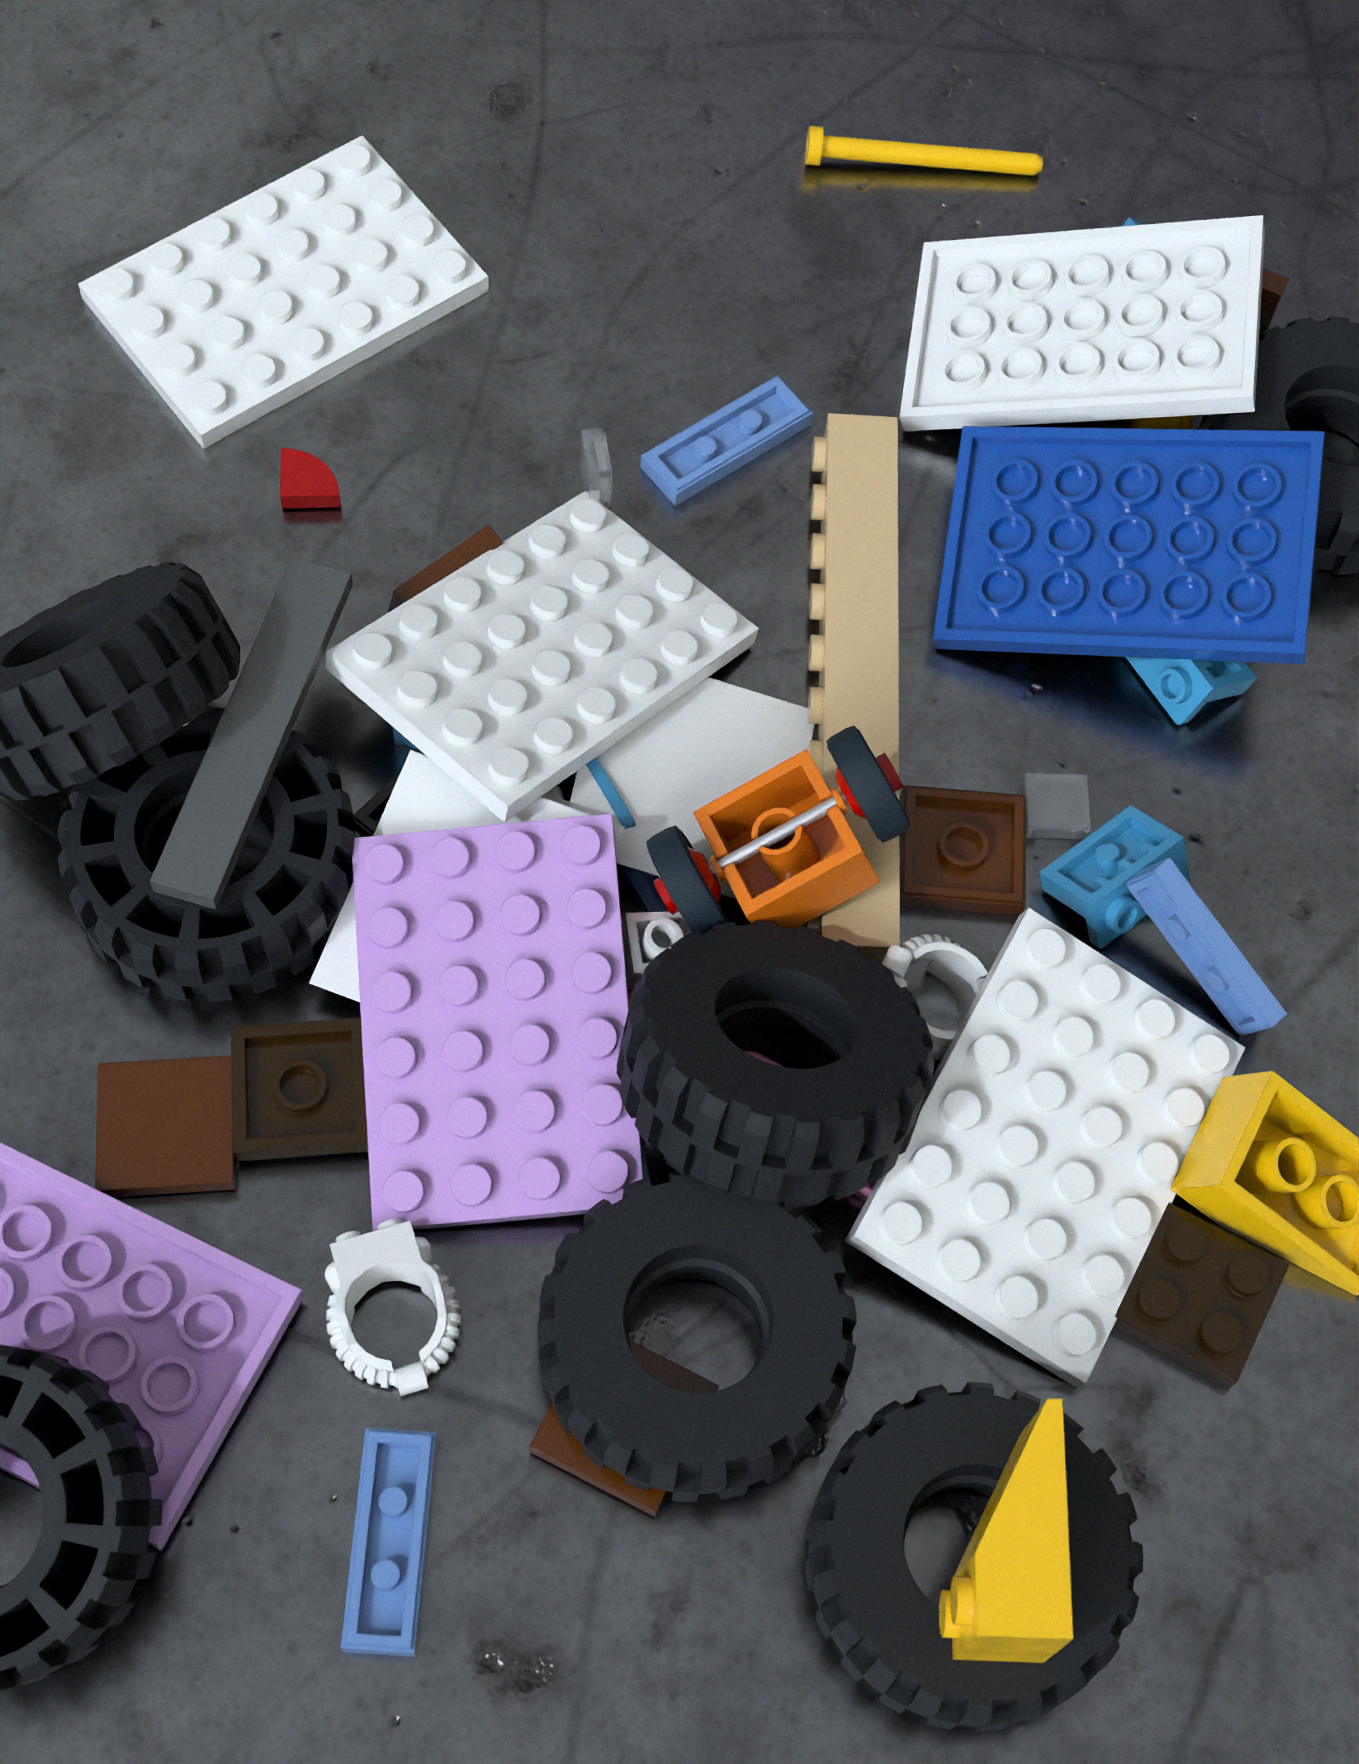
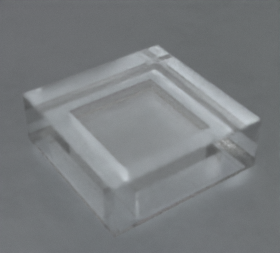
[581,428,613,509]
[1022,773,1091,839]

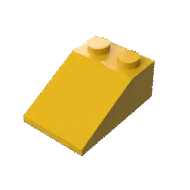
[1170,1071,1359,1295]
[939,1398,1073,1663]

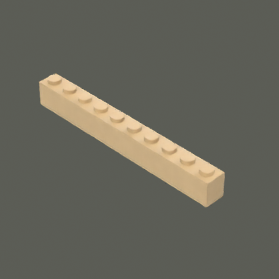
[805,413,900,963]

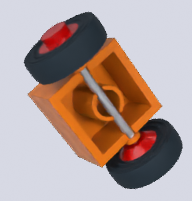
[646,725,911,934]

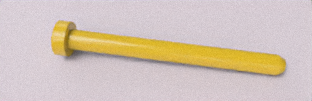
[805,125,1043,176]

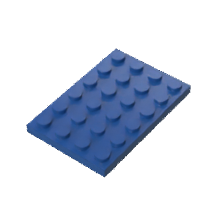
[933,426,1325,664]

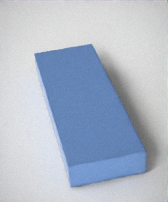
[641,375,813,506]
[1125,857,1287,1036]
[341,1428,437,1657]

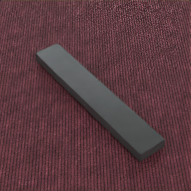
[150,557,353,910]

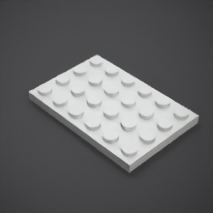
[78,136,489,449]
[899,215,1265,431]
[325,491,759,823]
[845,908,1246,1387]

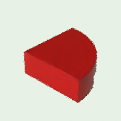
[280,448,341,508]

